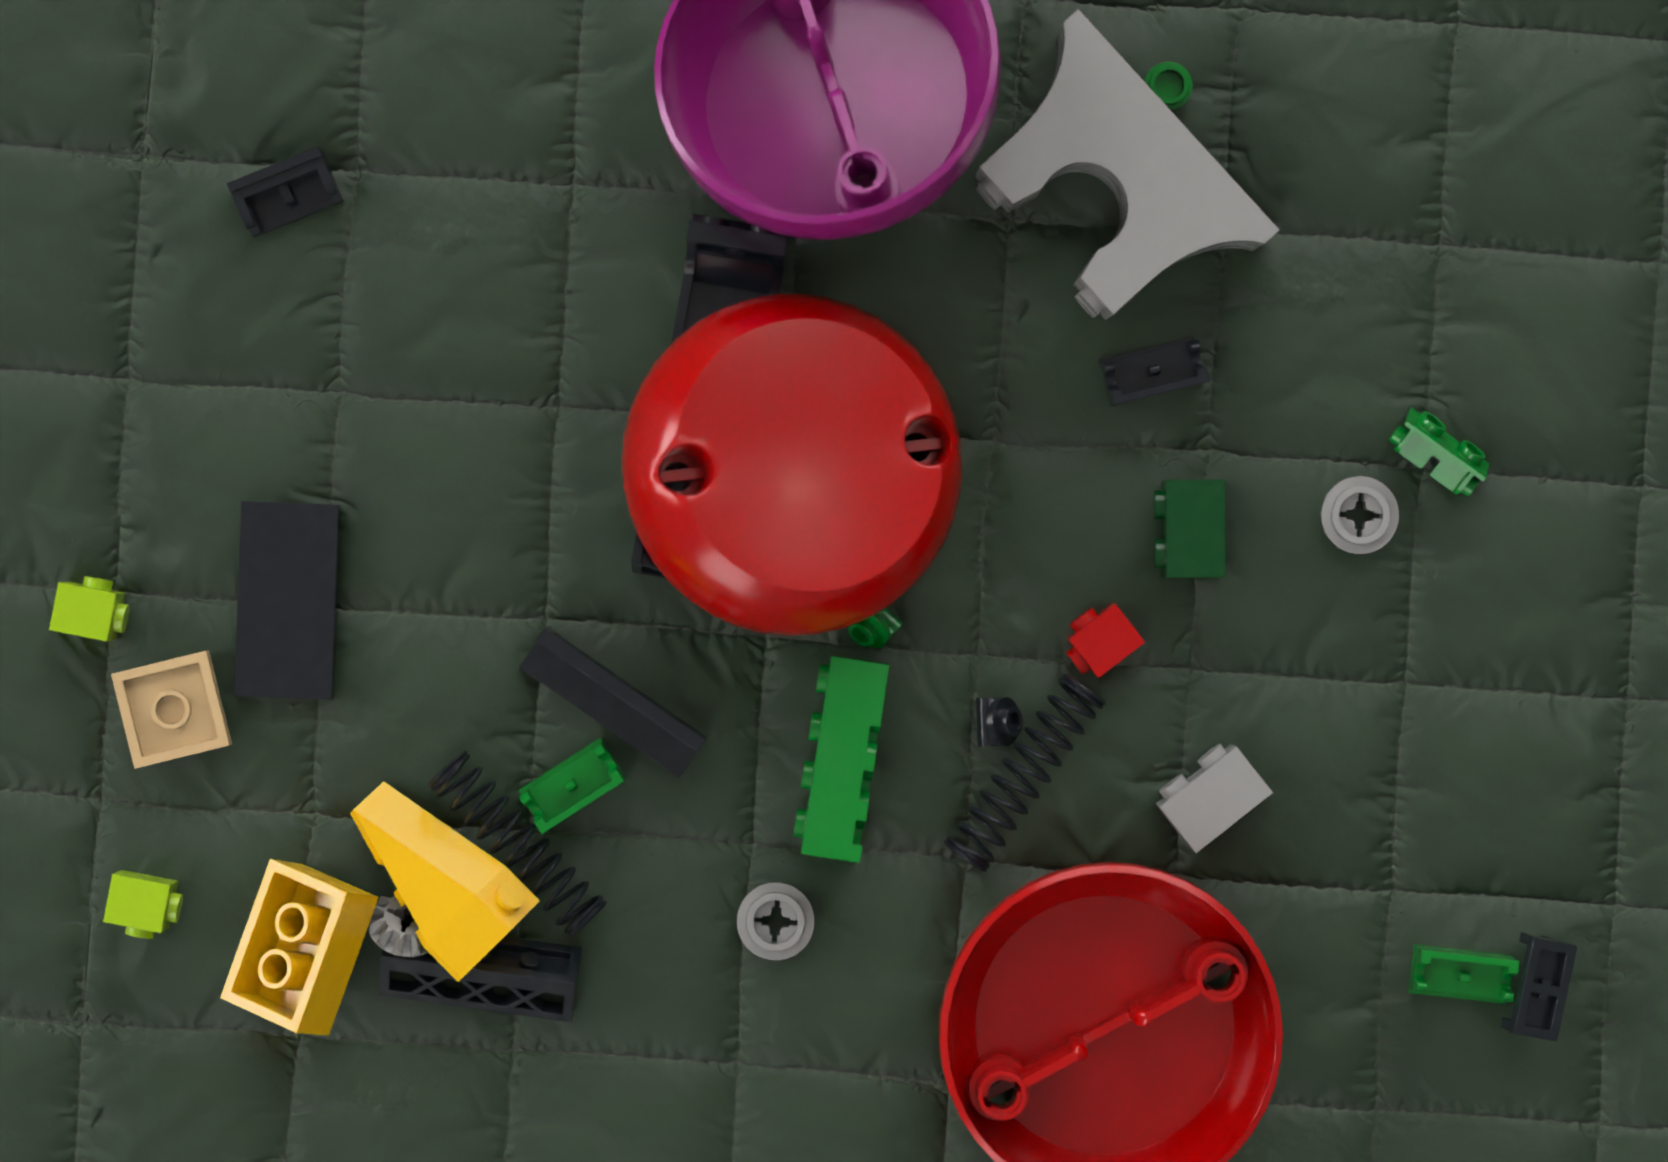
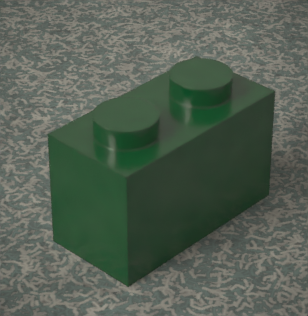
[1153,479,1226,578]

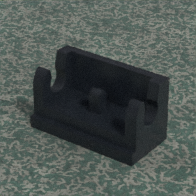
[226,147,344,238]
[1099,336,1210,407]
[1500,932,1577,1042]

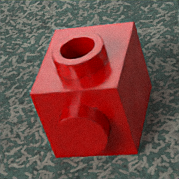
[1065,603,1145,678]

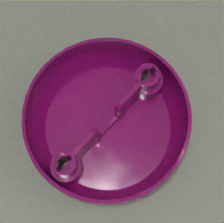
[654,0,1002,240]

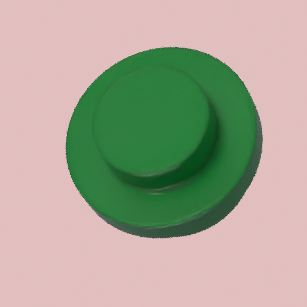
[1144,61,1193,111]

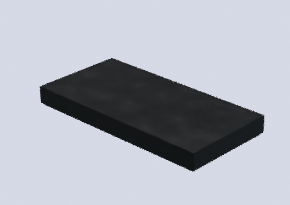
[234,501,341,700]

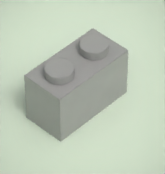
[1156,744,1273,853]

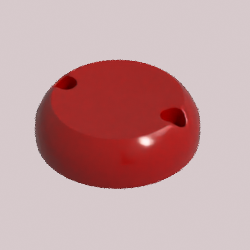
[622,294,963,636]
[938,862,1283,1162]

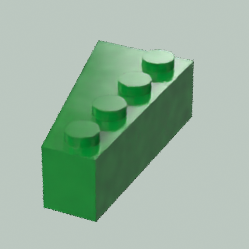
[793,655,890,863]

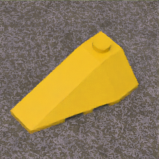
[350,781,540,982]

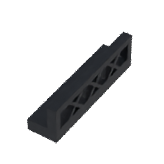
[519,627,708,778]
[379,922,582,1022]

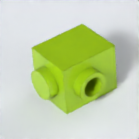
[49,576,130,642]
[103,870,183,939]

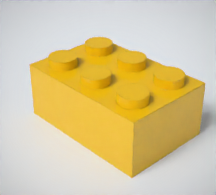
[220,859,379,1036]

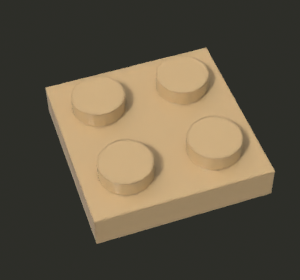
[111,650,232,769]

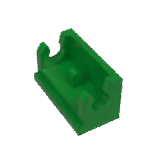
[519,737,627,834]
[1408,944,1520,1004]

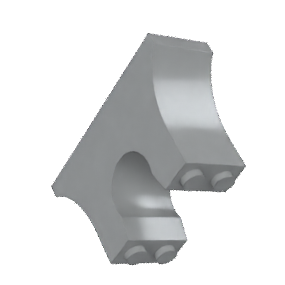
[975,9,1279,320]

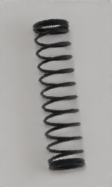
[944,673,1106,872]
[428,750,607,937]

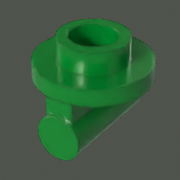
[847,608,903,648]

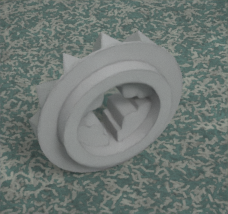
[1320,476,1399,554]
[737,882,815,960]
[368,895,429,957]

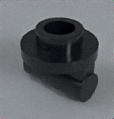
[976,697,1023,747]

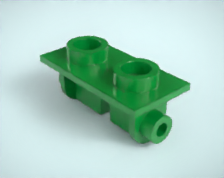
[1388,407,1489,497]

